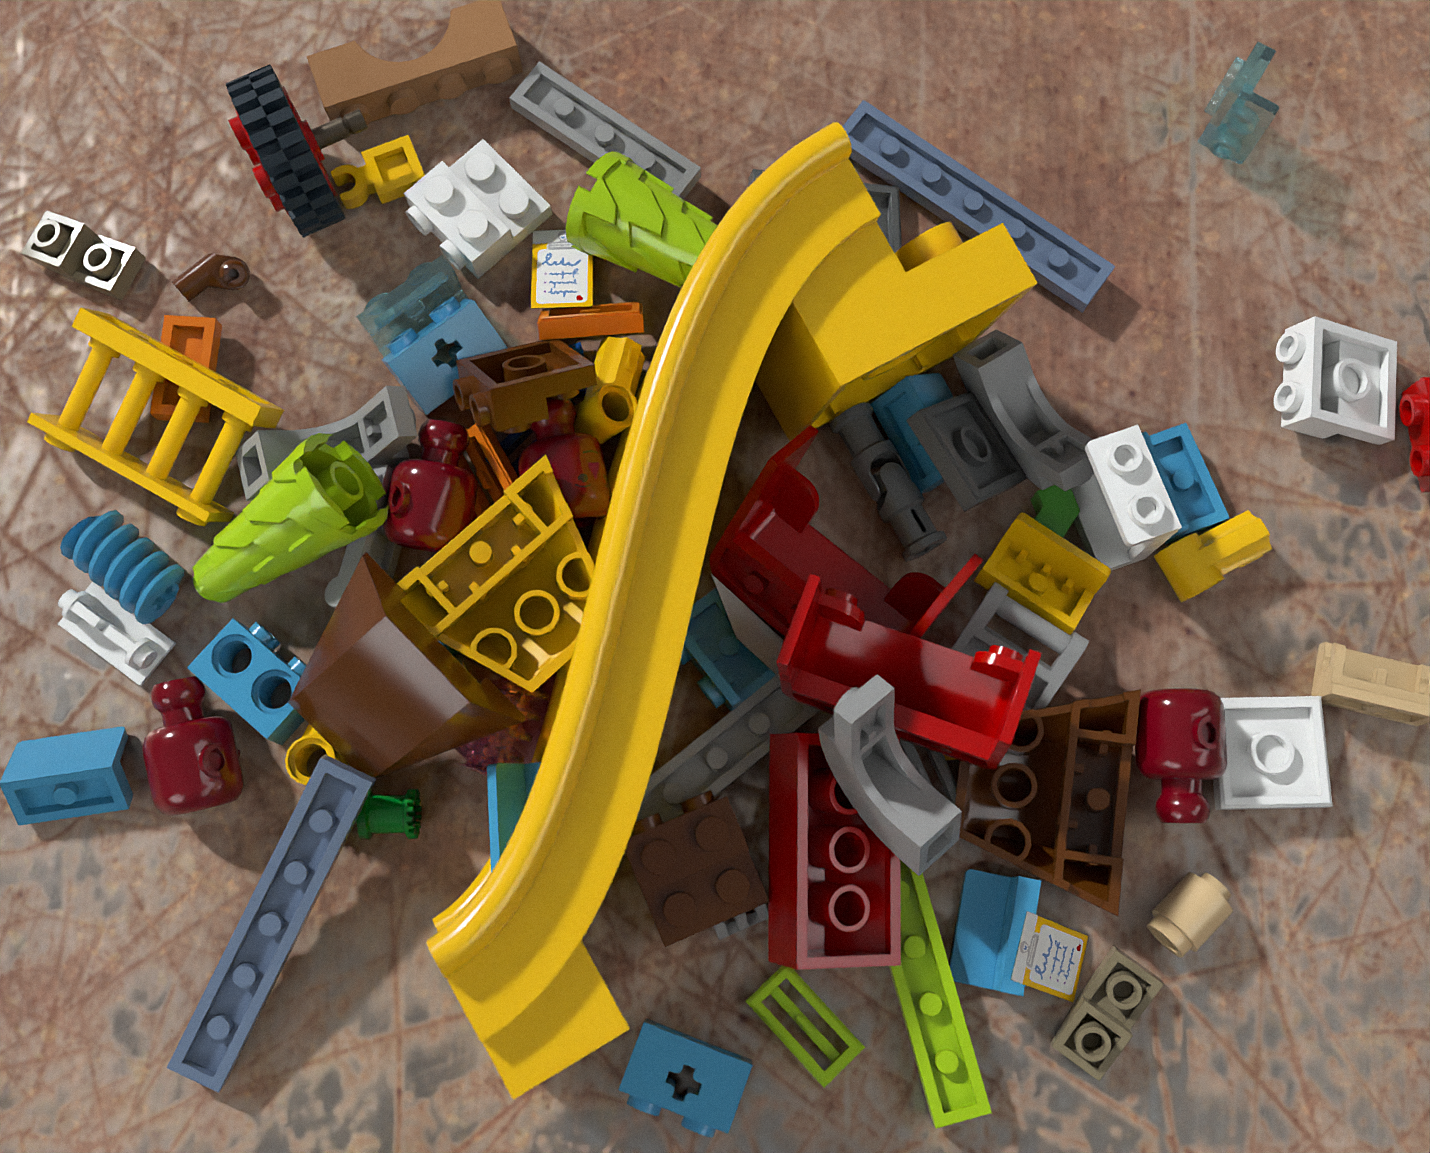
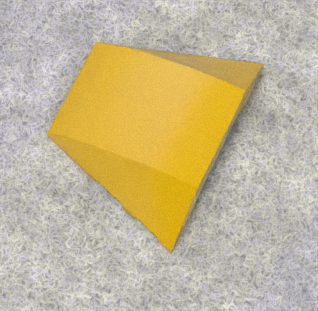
[397,455,595,693]

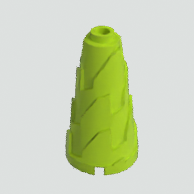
[566,151,718,288]
[192,433,388,603]

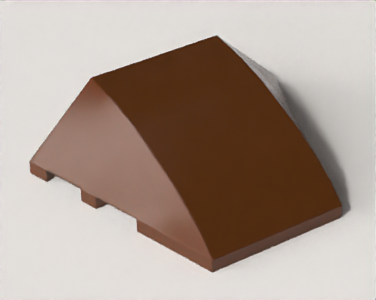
[288,552,526,779]
[955,689,1141,917]

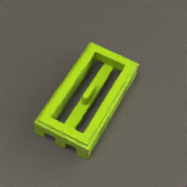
[745,965,865,1088]

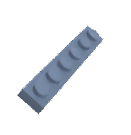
[842,100,1115,313]
[167,755,377,1093]

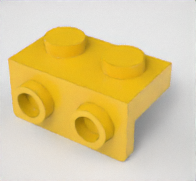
[974,512,1111,635]

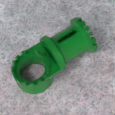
[356,789,422,840]

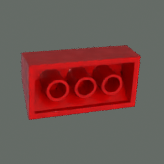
[768,733,901,970]

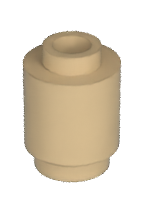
[1147,872,1233,958]

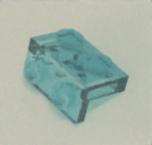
[1197,42,1280,164]
[356,255,469,357]

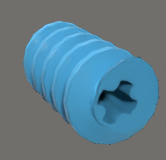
[60,510,185,625]

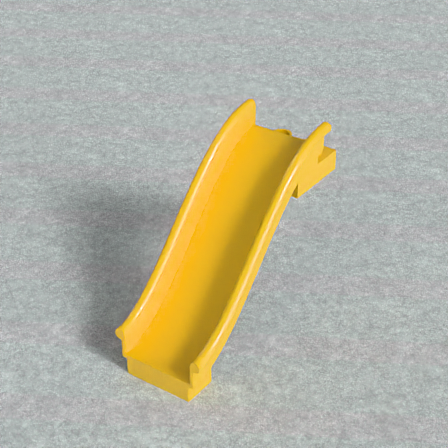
[426,122,1038,1100]

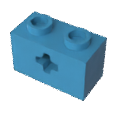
[381,297,508,415]
[619,1018,753,1138]

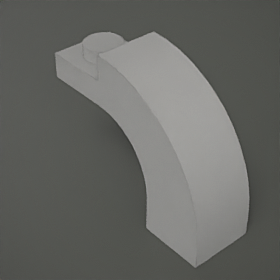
[953,329,1095,491]
[236,386,418,501]
[818,675,962,876]

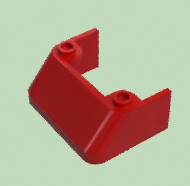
[710,425,983,638]
[776,573,1042,769]

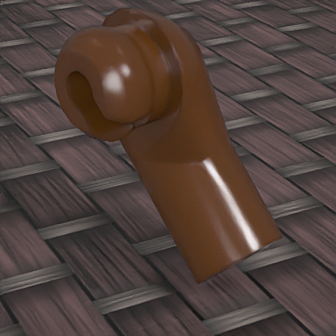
[172,253,250,302]

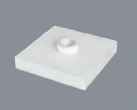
[1213,696,1333,810]

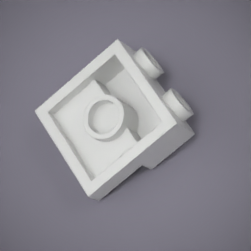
[404,139,553,279]
[1274,316,1397,445]

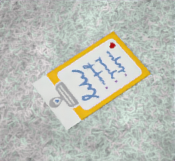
[531,230,593,309]
[1011,911,1089,1003]

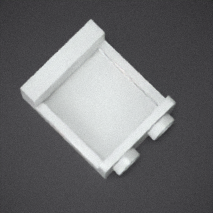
[1071,425,1182,571]

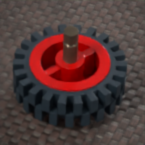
[226,64,368,238]

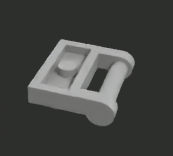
[951,582,1089,711]

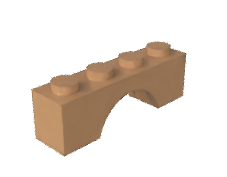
[306,0,523,125]

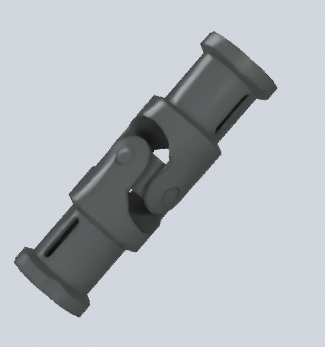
[829,402,947,562]

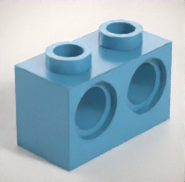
[187,618,307,745]

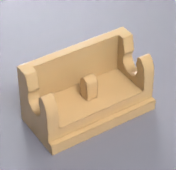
[1311,642,1430,726]

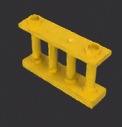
[27,307,284,526]

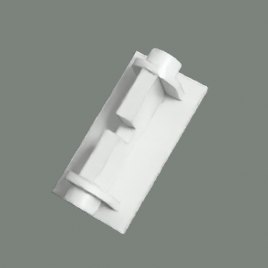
[58,581,176,686]

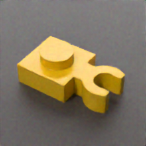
[331,135,425,209]

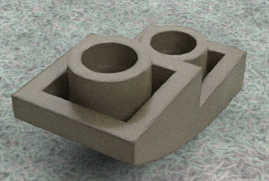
[21,210,146,301]
[1051,945,1164,1081]

